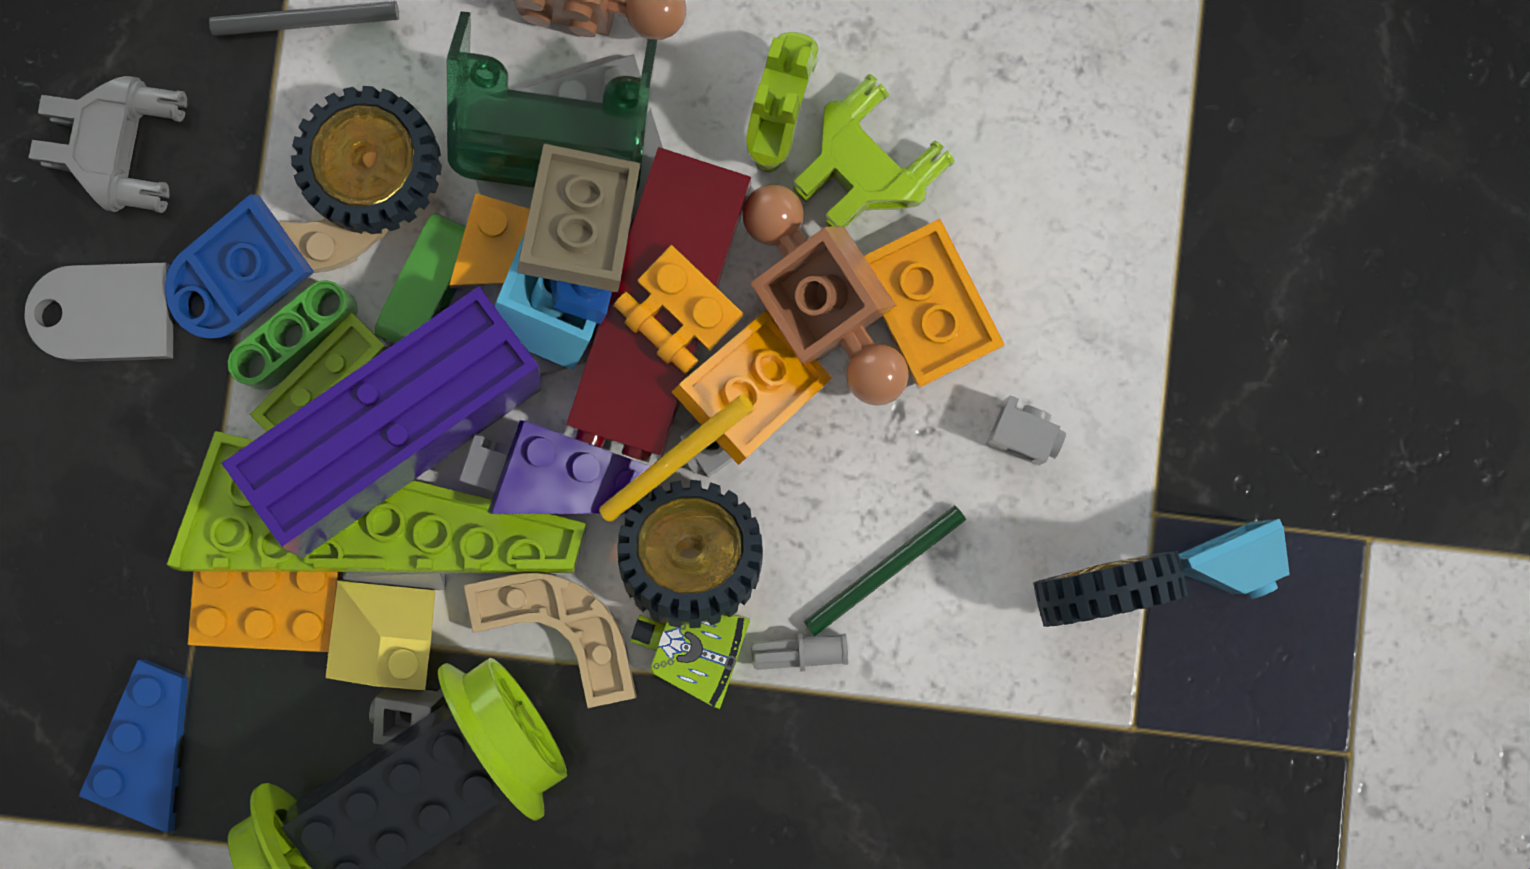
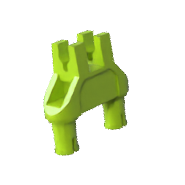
[746,32,819,173]
[793,74,955,228]

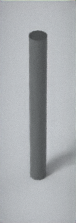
[209,1,399,36]

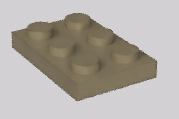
[518,144,640,292]

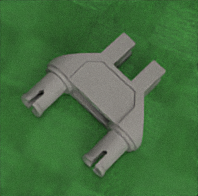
[29,76,187,213]

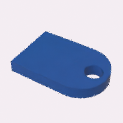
[165,195,314,338]

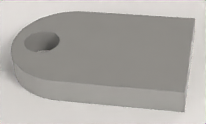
[25,263,173,362]

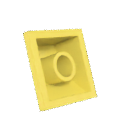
[325,581,436,691]

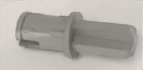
[751,633,848,672]

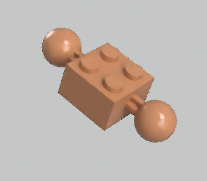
[513,0,687,40]
[743,184,909,406]

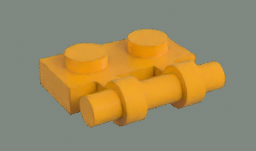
[613,245,743,374]

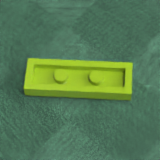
[249,312,389,432]

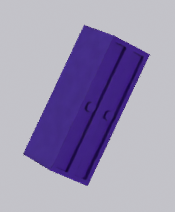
[221,286,542,559]

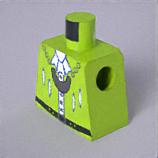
[630,614,751,709]

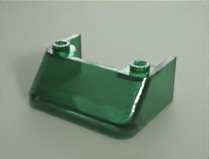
[446,11,657,193]

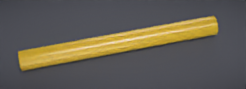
[599,394,753,522]

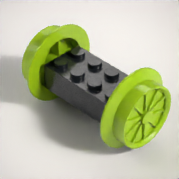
[228,658,567,869]

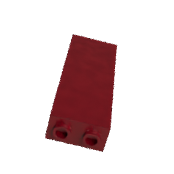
[566,147,751,463]

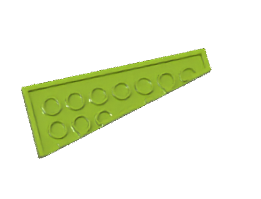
[167,431,587,573]

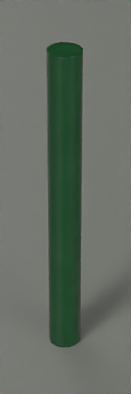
[803,505,966,636]

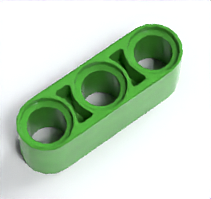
[374,213,466,344]
[228,280,358,390]

